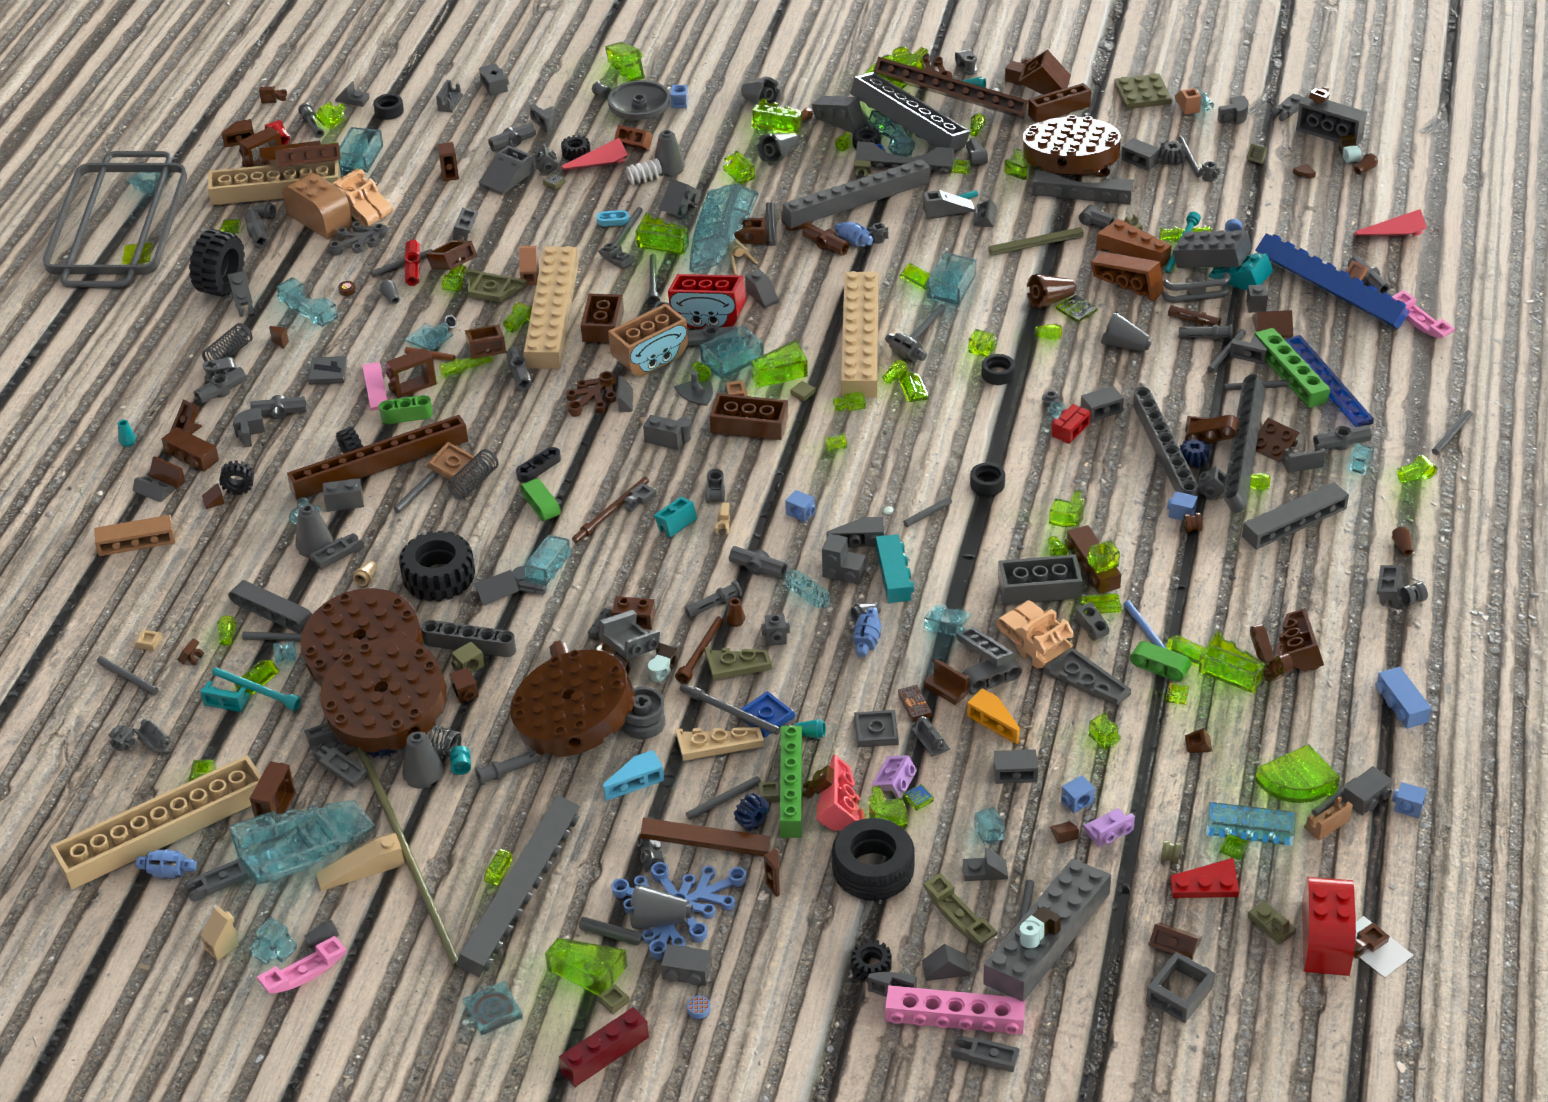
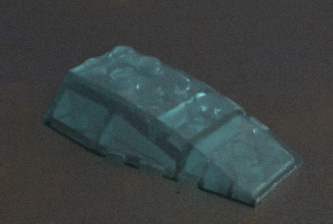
[689,183,759,273]
[229,800,375,885]

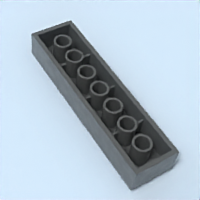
[850,72,970,151]
[983,859,1111,1002]

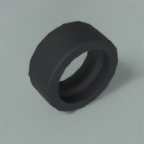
[373,94,404,120]
[981,354,1015,385]
[970,462,1006,496]

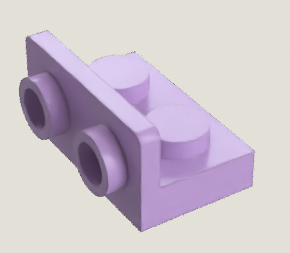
[872,755,917,799]
[1084,808,1135,847]

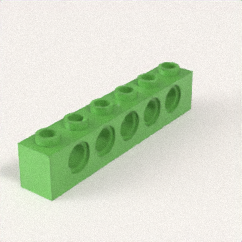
[1254,328,1330,408]
[780,726,802,838]

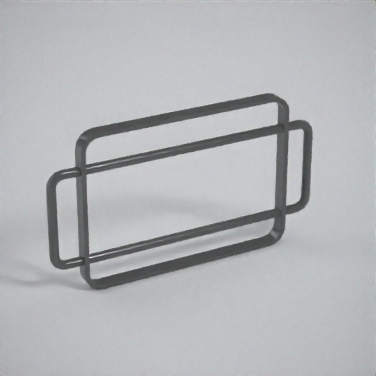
[43,151,187,288]

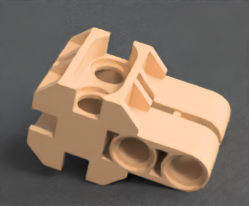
[332,169,393,226]
[996,600,1073,669]

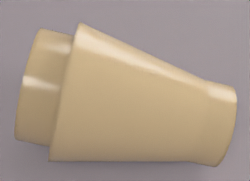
[353,561,377,587]

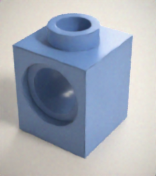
[671,85,688,108]
[785,490,816,522]
[1061,775,1095,813]
[1392,782,1427,818]

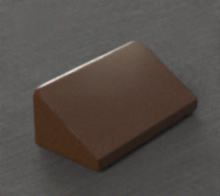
[149,456,185,489]
[764,849,780,897]

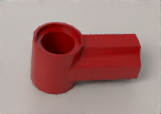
[265,120,290,145]

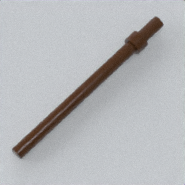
[572,476,649,543]

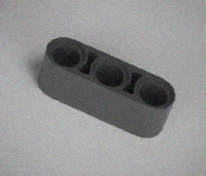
[962,660,1022,693]

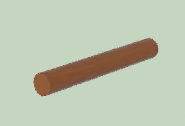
[405,347,456,362]

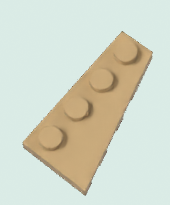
[675,727,764,761]

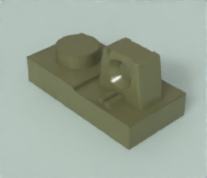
[1248,901,1296,945]

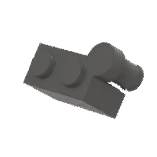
[643,415,691,450]

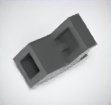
[1217,95,1249,125]
[233,408,265,447]

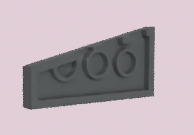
[1043,647,1131,705]

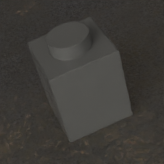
[1246,285,1268,313]

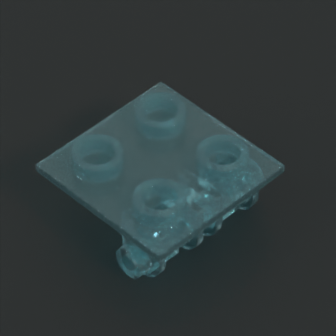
[127,171,172,197]
[404,322,453,351]
[924,605,971,636]

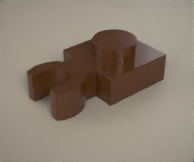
[802,765,834,799]

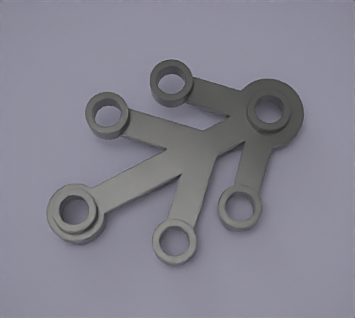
[328,221,388,256]

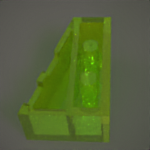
[605,42,645,82]
[752,98,802,135]
[635,212,689,255]
[751,339,808,388]
[1198,630,1265,694]
[545,938,628,996]

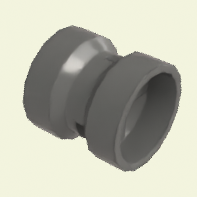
[1400,582,1428,606]

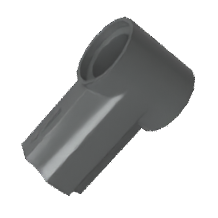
[966,138,988,165]
[1079,204,1115,228]

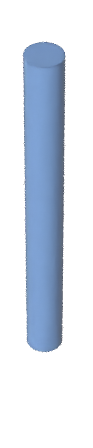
[1124,600,1167,649]

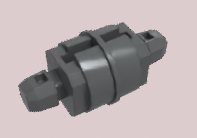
[885,332,927,362]

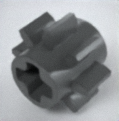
[1199,161,1220,182]
[869,223,889,244]
[108,725,136,751]

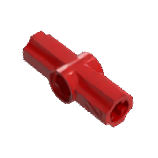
[405,239,420,286]

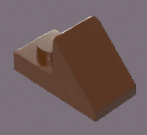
[170,399,202,434]

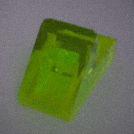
[1004,148,1027,180]

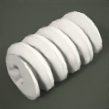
[626,158,662,186]

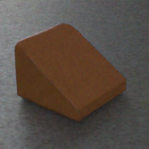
[269,326,289,348]
[202,484,224,509]
[1185,728,1212,753]
[1050,821,1079,844]

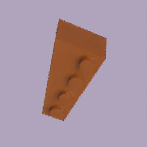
[1096,219,1172,268]
[1091,252,1164,301]

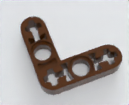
[1250,624,1293,682]

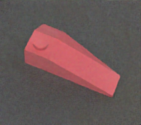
[562,138,628,171]
[1353,209,1427,237]
[816,755,865,830]

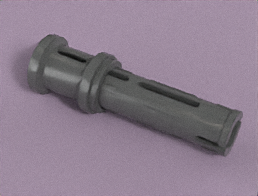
[298,103,324,138]
[1179,324,1233,340]
[684,581,742,618]
[475,750,539,786]

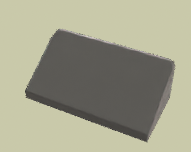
[974,199,997,227]
[618,376,633,412]
[133,476,175,502]

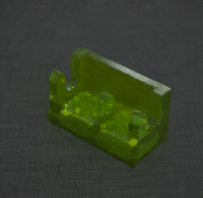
[723,151,755,185]

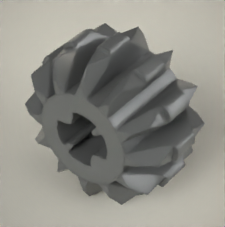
[1159,140,1186,165]

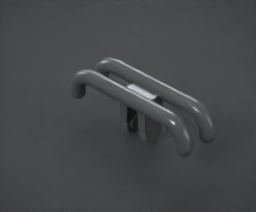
[1162,272,1230,303]

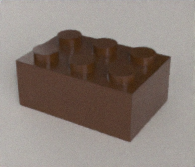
[580,293,624,343]

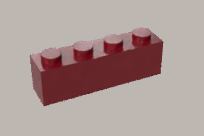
[559,1007,649,1087]

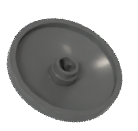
[608,80,670,120]

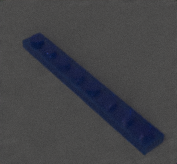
[1285,335,1374,427]

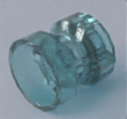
[273,641,296,663]

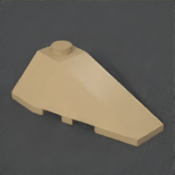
[315,832,405,891]

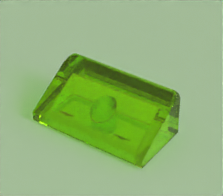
[899,262,938,290]
[899,371,929,402]
[1166,635,1212,667]
[234,660,279,695]

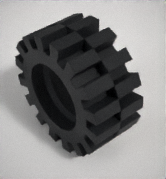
[852,126,881,151]
[561,135,590,161]
[336,427,363,454]
[219,460,254,495]
[851,939,892,983]

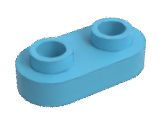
[596,210,629,227]

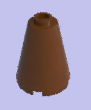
[1027,274,1076,308]

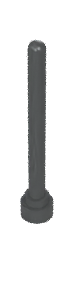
[647,254,660,307]

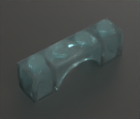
[867,110,915,157]
[276,277,338,327]

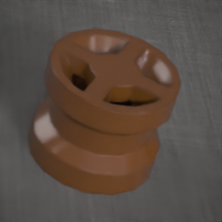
[1183,513,1203,533]

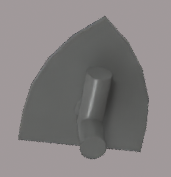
[674,371,713,406]

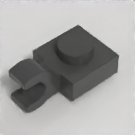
[624,483,656,512]

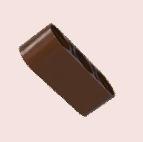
[1185,415,1239,444]

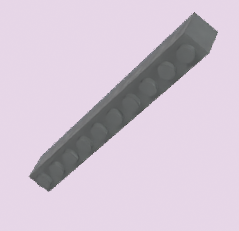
[782,159,931,228]
[456,795,580,977]

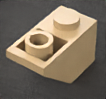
[200,906,239,961]

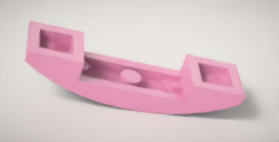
[1392,290,1455,338]
[362,362,387,411]
[257,936,347,993]

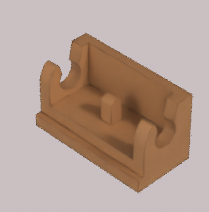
[1304,797,1353,840]

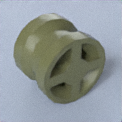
[1161,840,1181,864]

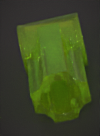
[441,264,467,292]
[503,302,532,333]
[1396,455,1437,483]

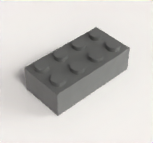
[1296,94,1367,145]
[1172,230,1252,268]
[998,554,1083,605]

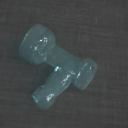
[289,497,321,524]

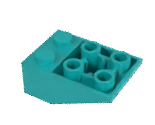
[1208,253,1273,290]

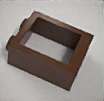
[239,127,282,168]
[426,240,477,270]
[465,324,507,359]
[386,347,437,398]
[249,761,296,830]

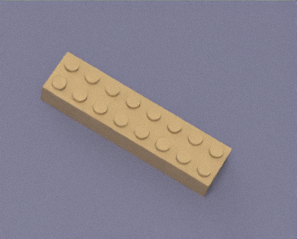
[208,159,341,205]

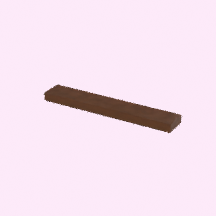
[640,818,770,856]

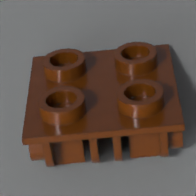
[1256,418,1300,462]

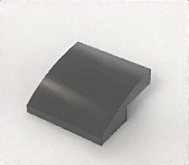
[304,723,356,762]

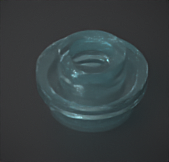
[1048,401,1066,418]

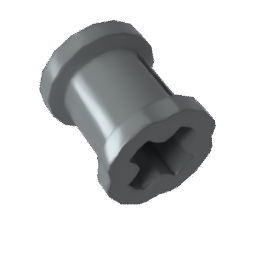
[592,81,612,100]

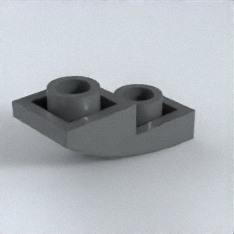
[598,243,635,268]

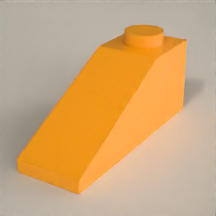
[967,688,1020,745]

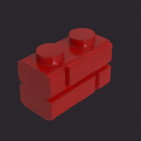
[1051,404,1091,444]

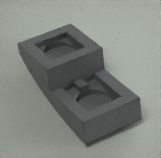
[868,972,917,997]

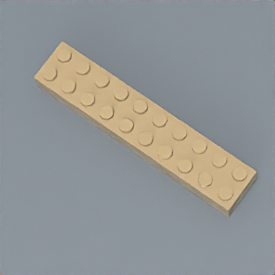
[524,246,579,369]
[841,271,879,397]
[50,755,261,890]

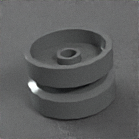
[622,687,666,739]

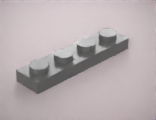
[956,627,1015,667]

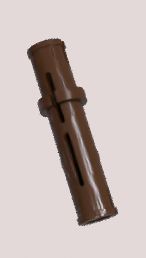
[1168,305,1221,327]

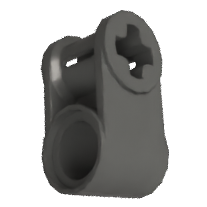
[955,49,977,75]
[203,357,237,383]
[705,469,725,503]

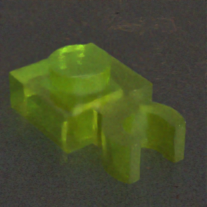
[833,392,866,411]

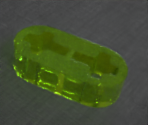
[484,848,512,886]

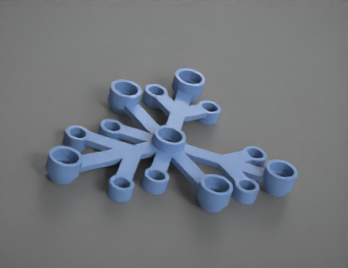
[612,862,746,960]

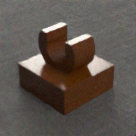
[177,638,204,665]

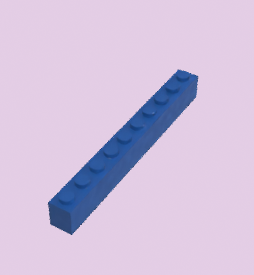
[1255,233,1410,329]

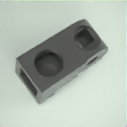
[1074,602,1109,641]

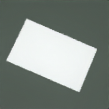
[1356,916,1413,978]

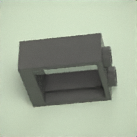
[1146,952,1216,1023]

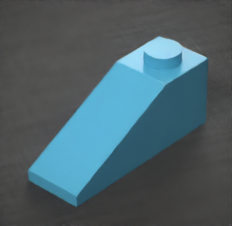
[603,750,664,801]

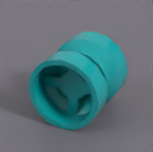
[450,746,471,775]

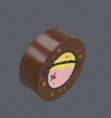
[338,281,356,296]

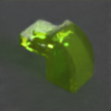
[315,102,346,129]
[1049,489,1085,527]
[869,785,908,828]

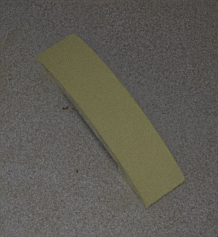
[923,873,998,946]

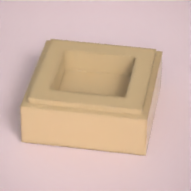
[135,630,162,651]

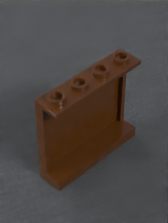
[259,140,341,167]

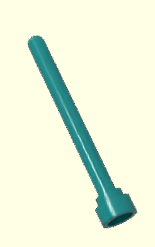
[1165,211,1201,273]
[212,667,302,712]

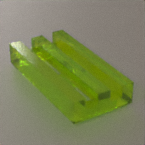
[1079,593,1122,614]

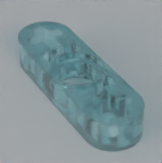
[785,570,830,608]

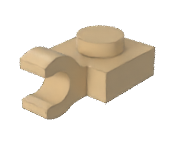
[715,503,730,534]

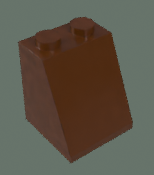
[1019,49,1071,95]

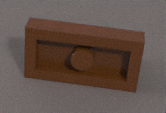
[924,659,968,705]
[1148,922,1202,960]

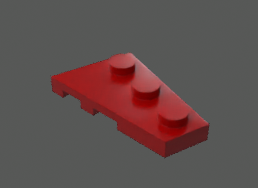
[1170,857,1239,898]

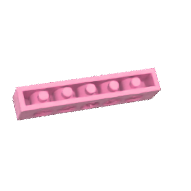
[885,986,1026,1034]

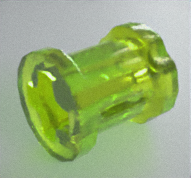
[825,433,847,452]

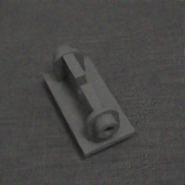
[912,716,950,757]
[132,719,171,754]
[637,834,664,872]

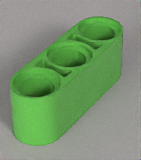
[379,395,433,424]
[520,478,561,521]
[1130,641,1192,682]

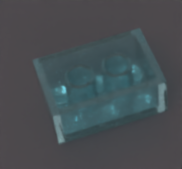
[338,127,383,173]
[927,252,976,305]
[700,325,764,379]

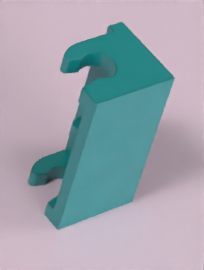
[654,497,697,537]
[200,681,250,712]

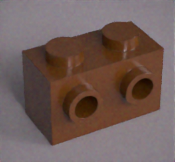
[612,596,656,630]

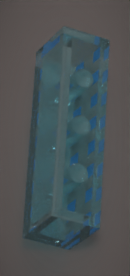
[1206,802,1296,846]

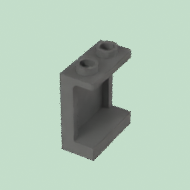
[599,610,660,660]

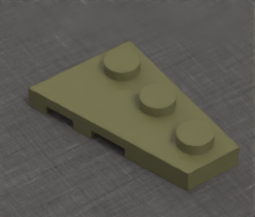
[704,647,772,680]

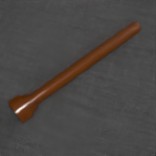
[675,616,723,684]

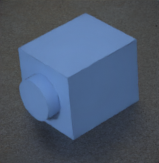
[1167,491,1197,520]

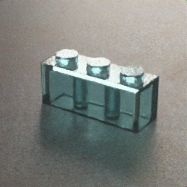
[525,535,572,585]

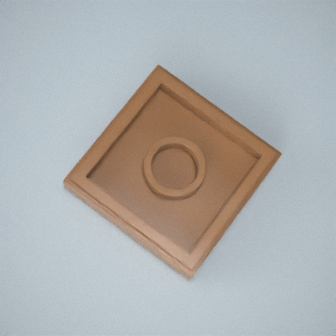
[427,442,478,484]

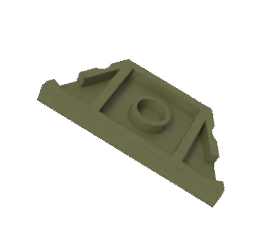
[466,269,527,302]

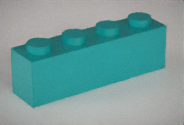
[876,534,914,603]

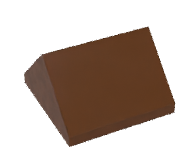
[1252,310,1294,338]

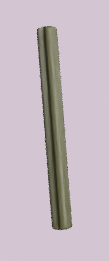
[988,227,1084,256]

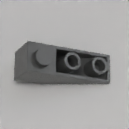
[923,190,975,218]
[826,517,884,547]

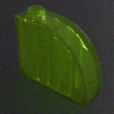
[1255,744,1340,803]

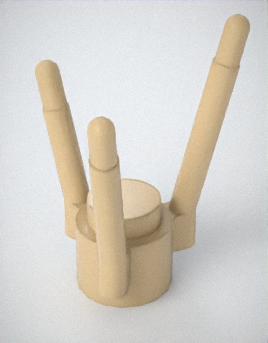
[728,239,758,275]

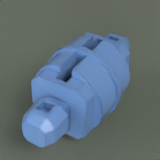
[834,221,873,247]
[852,607,882,657]
[135,849,197,879]

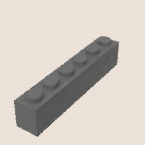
[1242,482,1349,550]

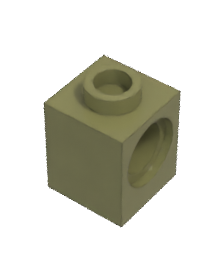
[451,642,484,673]

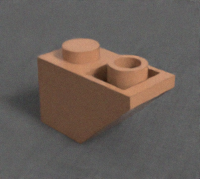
[1175,88,1201,115]
[519,246,539,285]

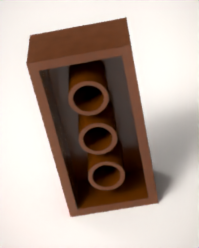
[709,393,788,440]

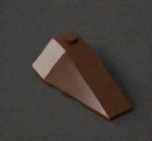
[1275,608,1324,671]

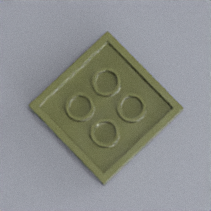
[1114,73,1172,109]

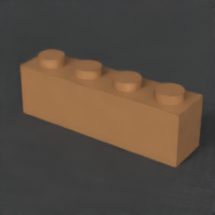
[94,515,175,556]

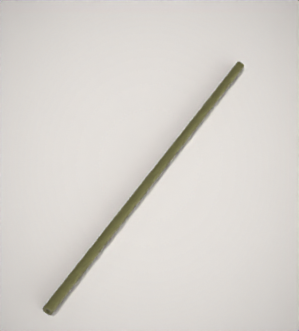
[356,747,459,968]

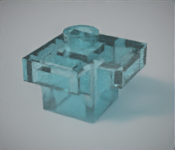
[249,917,297,965]

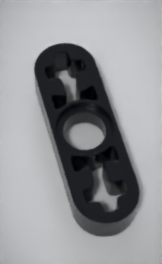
[516,447,561,482]

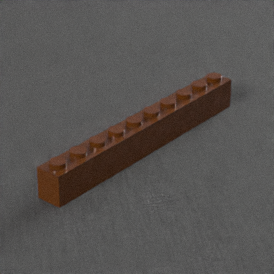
[873,57,1029,119]
[287,415,468,500]

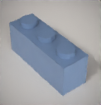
[1375,667,1432,729]

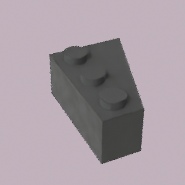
[811,96,866,133]

